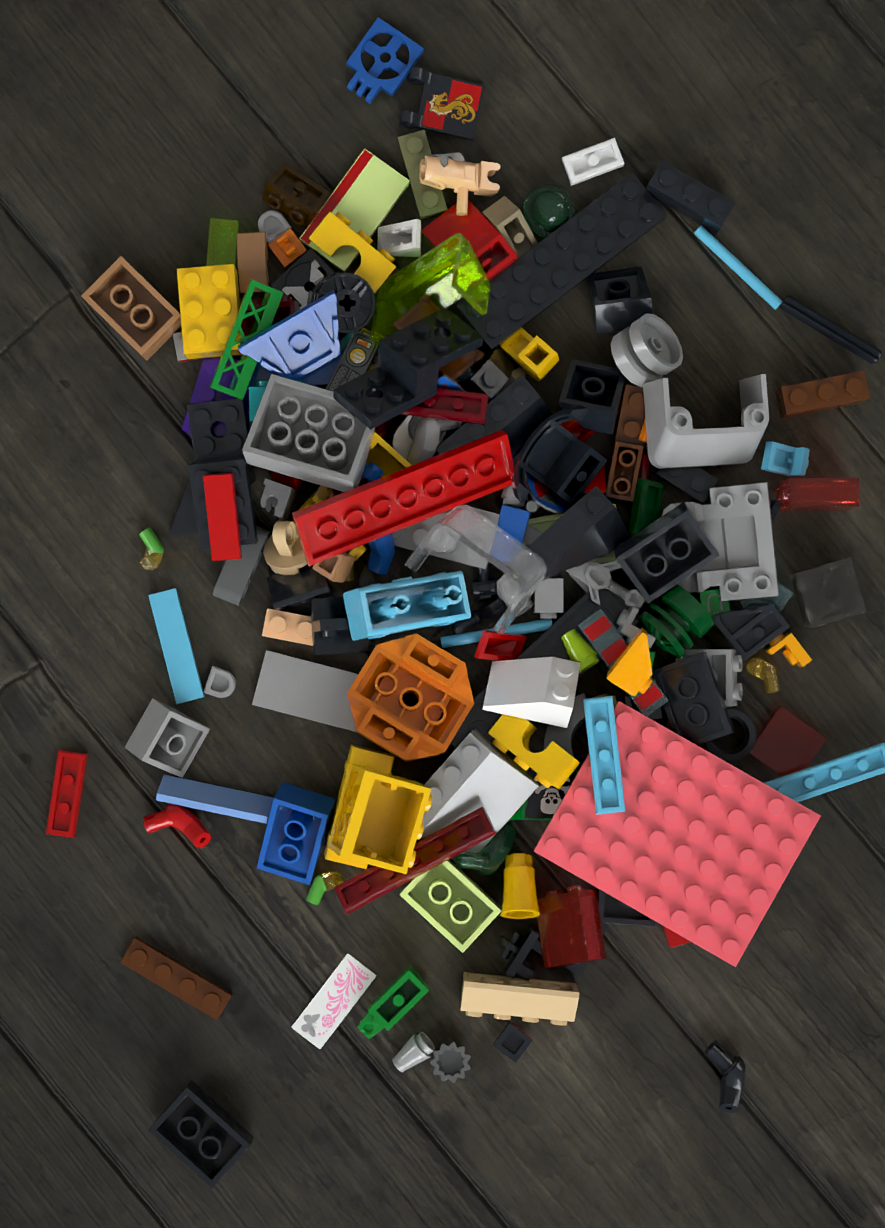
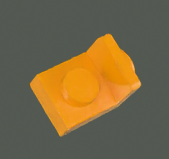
[765,633,812,667]

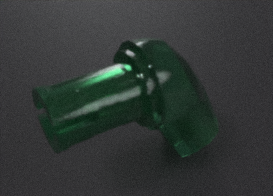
[454,824,516,875]

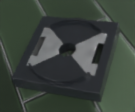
[270,248,334,309]

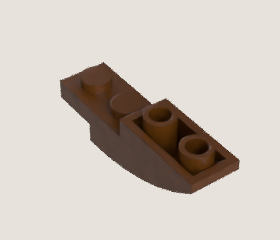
[605,384,645,502]

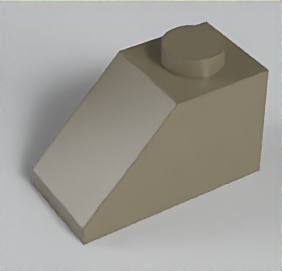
[482,196,538,259]

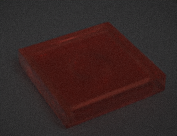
[749,706,827,776]

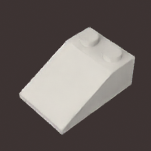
[482,657,580,728]

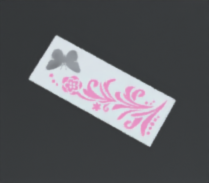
[291,954,377,1049]

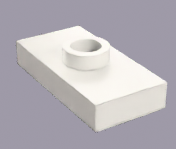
[562,138,624,186]

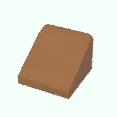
[312,552,355,583]

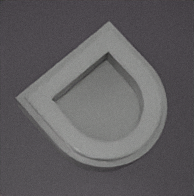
[258,210,292,244]
[203,666,236,698]

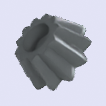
[430,1042,471,1083]

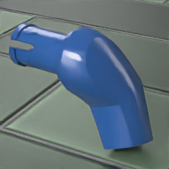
[367,534,395,575]

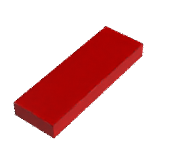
[203,473,242,561]
[46,750,88,838]

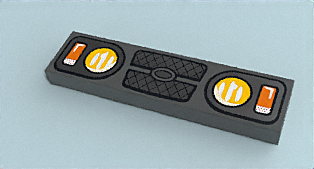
[326,331,380,392]

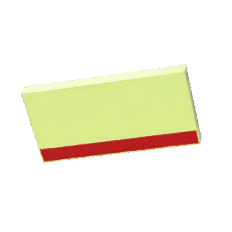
[299,149,410,273]

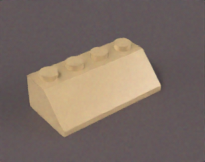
[460,972,579,1025]

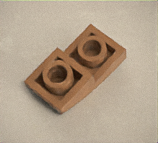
[237,231,270,293]

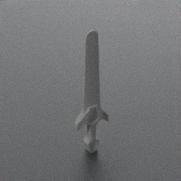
[524,525,645,609]

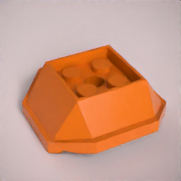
[347,633,474,762]

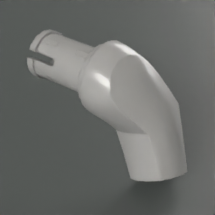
[407,417,462,465]

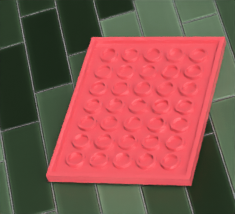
[534,701,821,967]

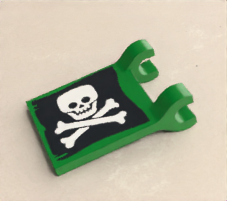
[509,763,579,820]

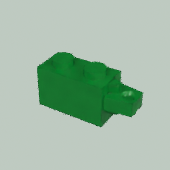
[357,965,429,1039]

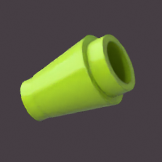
[561,629,599,673]

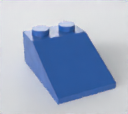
[257,782,336,885]

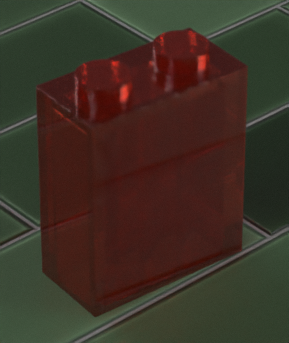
[775,478,859,511]
[537,885,607,968]

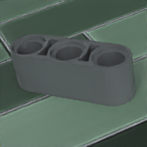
[213,525,271,606]

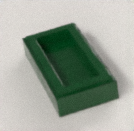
[628,478,664,535]

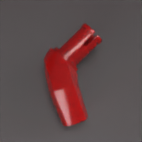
[143,803,211,848]

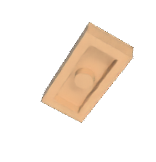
[262,608,313,646]

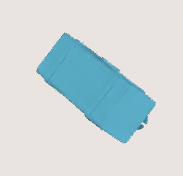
[343,571,471,641]

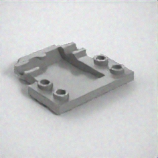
[662,482,779,601]

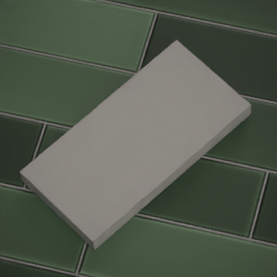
[252,650,358,732]

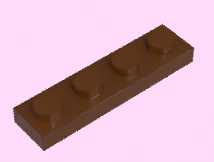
[120,937,233,1020]

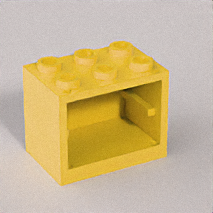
[329,764,432,874]

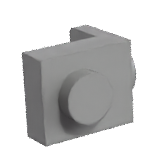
[616,606,656,648]

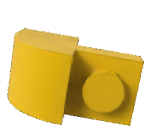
[500,328,559,381]

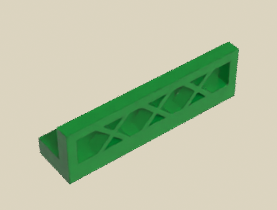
[210,279,284,400]

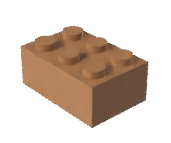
[81,256,181,361]

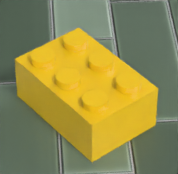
[177,264,243,359]

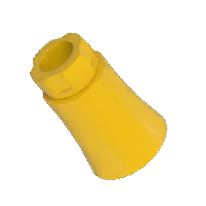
[500,853,540,919]

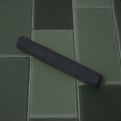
[781,295,882,364]

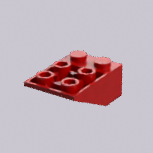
[421,200,518,295]

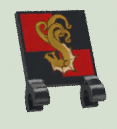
[399,66,484,141]

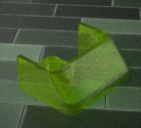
[370,233,490,346]

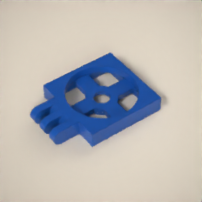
[346,17,424,104]

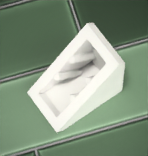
[377,219,421,257]

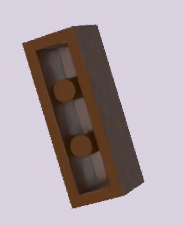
[775,370,870,419]

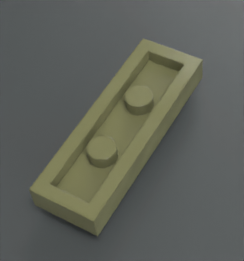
[398,130,447,220]

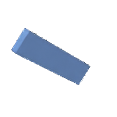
[156,775,274,824]

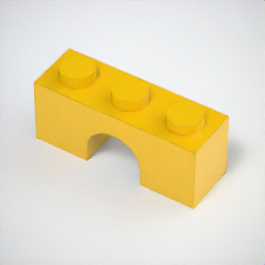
[309,212,396,294]
[488,714,580,789]

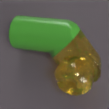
[139,527,164,570]
[306,871,344,905]

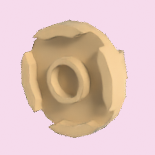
[263,520,310,575]

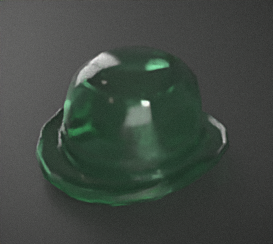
[523,184,575,238]

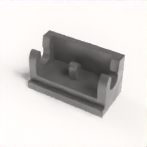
[261,478,297,521]

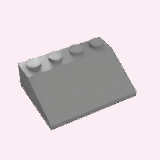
[242,374,375,492]
[421,728,539,868]

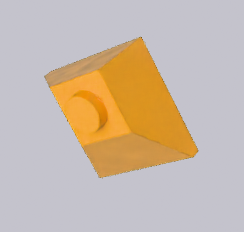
[607,628,653,697]

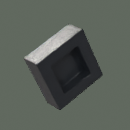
[493,1021,533,1063]

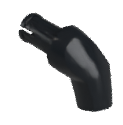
[704,1040,746,1113]

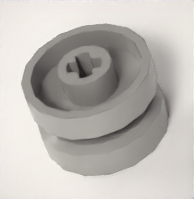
[611,314,683,387]

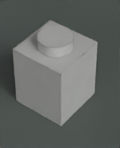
[534,578,563,619]

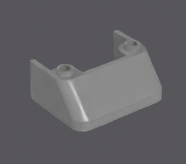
[643,374,769,469]

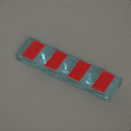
[577,608,669,717]

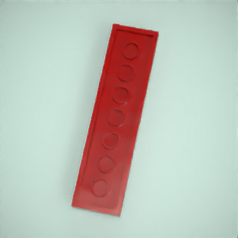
[292,430,514,566]

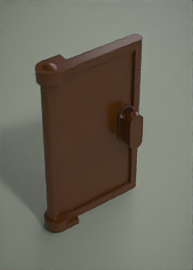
[393,293,485,381]

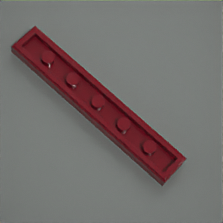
[334,807,497,914]

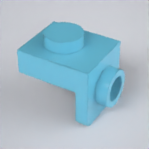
[761,442,810,476]

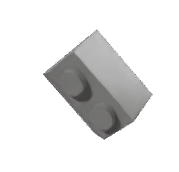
[125,698,210,778]

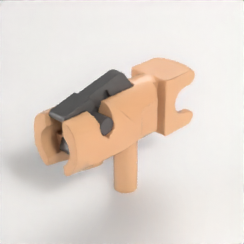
[419,152,500,216]

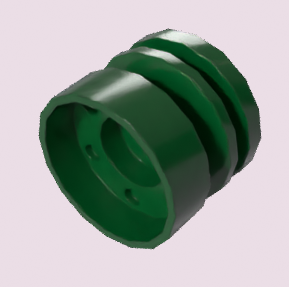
[637,584,714,659]

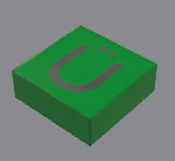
[698,589,730,616]

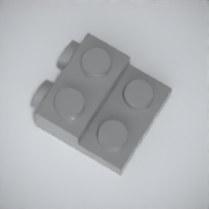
[676,649,743,706]

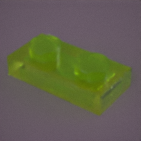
[206,218,239,268]

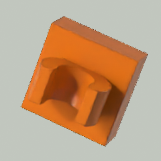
[268,228,307,269]

